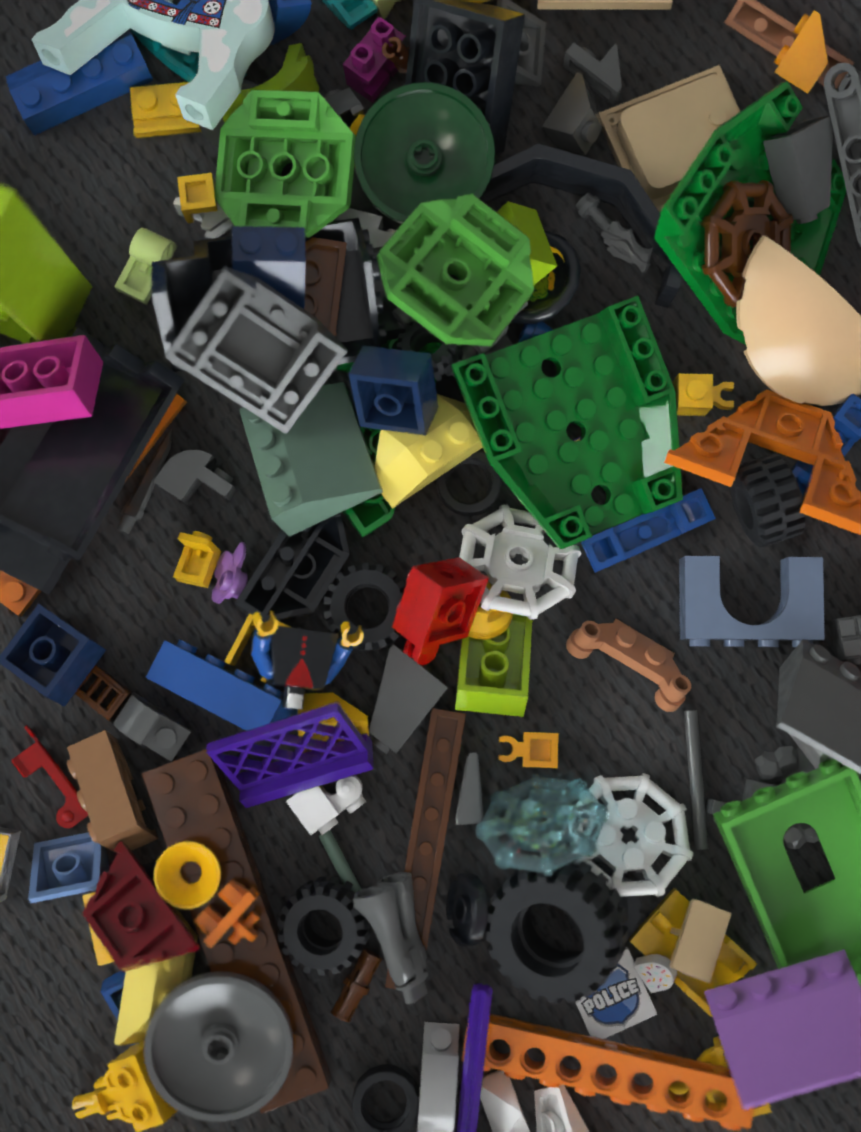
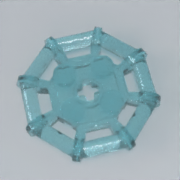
[476,773,609,876]

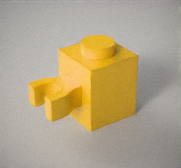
[672,373,734,416]

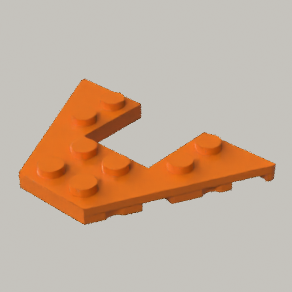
[664,389,861,535]

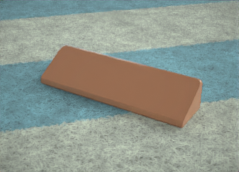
[724,0,854,89]

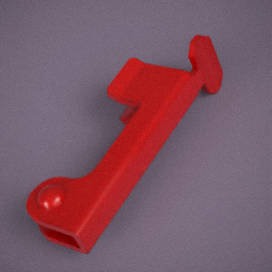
[12,725,88,828]

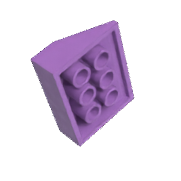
[704,950,861,1110]

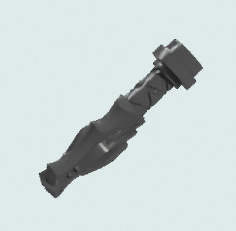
[575,192,653,274]

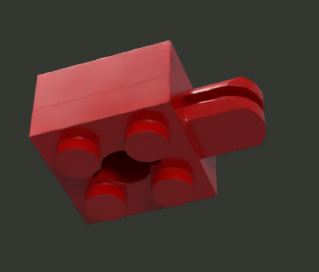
[392,557,489,665]

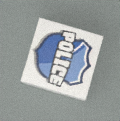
[576,947,658,1039]

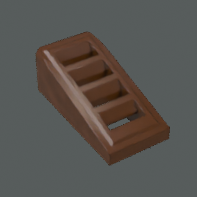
[75,664,133,721]

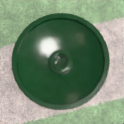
[354,82,495,224]

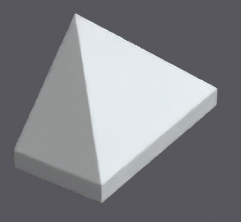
[480,1070,530,1132]

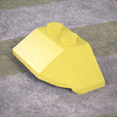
[374,394,483,509]
[114,905,198,1046]

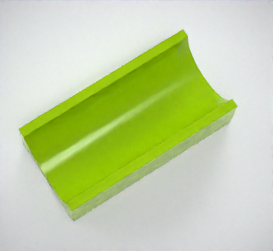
[0,185,92,344]

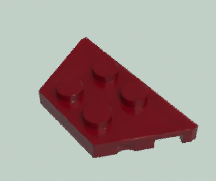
[82,841,200,972]

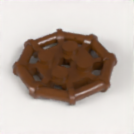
[701,180,794,308]

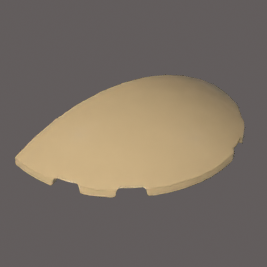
[736,236,861,406]

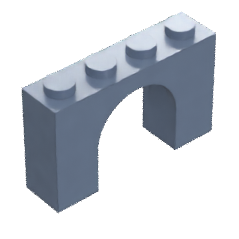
[679,556,825,648]

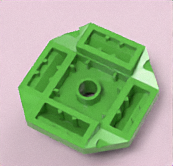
[377,194,534,346]

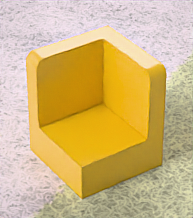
[177,173,218,224]

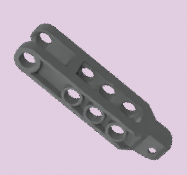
[824,63,861,247]

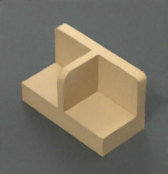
[670,899,731,983]

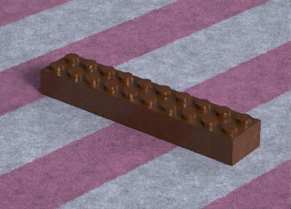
[141,749,332,1114]

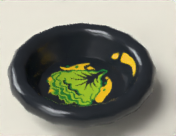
[511,230,581,324]

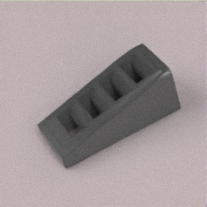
[455,751,484,825]

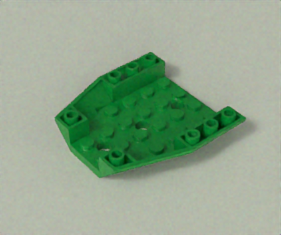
[654,81,846,345]
[451,296,683,550]

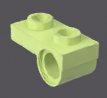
[114,228,177,305]

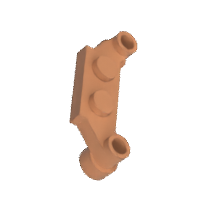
[566,619,691,712]

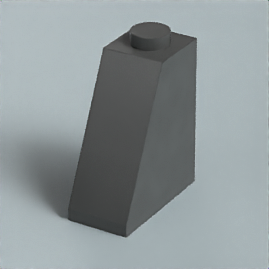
[763,115,833,224]
[369,644,448,754]

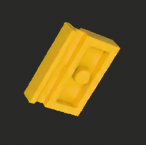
[130,82,201,138]

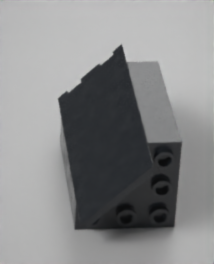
[151,218,413,372]

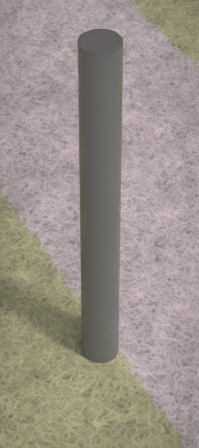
[684,710,709,850]

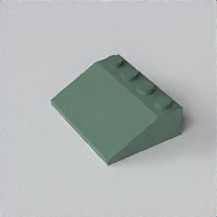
[239,382,383,537]

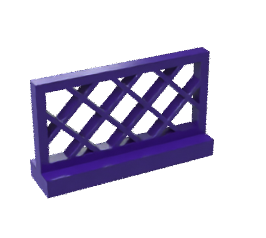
[206,702,374,808]

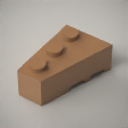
[67,730,159,853]

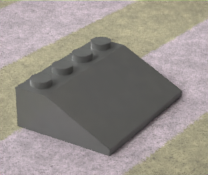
[777,639,861,774]

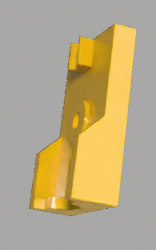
[628,888,758,1017]

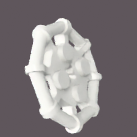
[459,504,581,620]
[565,773,693,897]

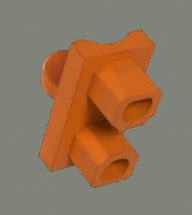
[194,879,260,948]

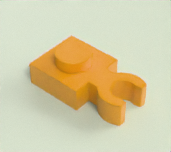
[498,732,559,768]

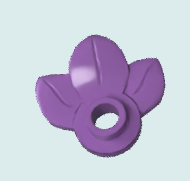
[212,542,248,604]

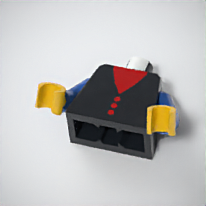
[251,611,364,710]

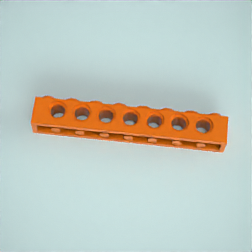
[461,1014,754,1131]

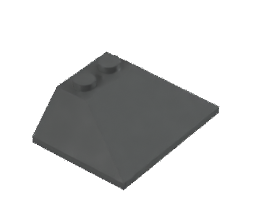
[164,267,347,434]

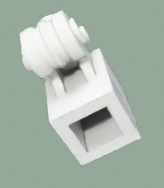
[286,775,367,835]

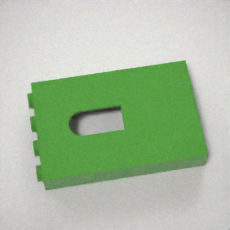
[713,758,861,987]

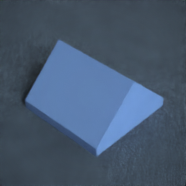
[28,832,110,903]

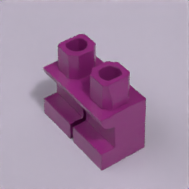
[343,17,406,103]

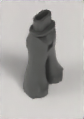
[353,872,428,1004]

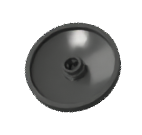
[144,972,293,1122]

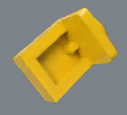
[173,531,222,588]

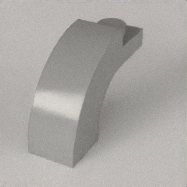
[417,1022,459,1132]

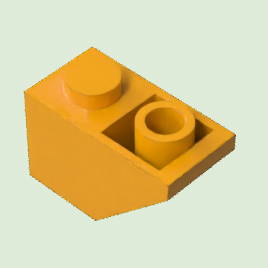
[773,10,829,94]

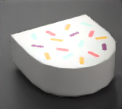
[633,954,677,993]

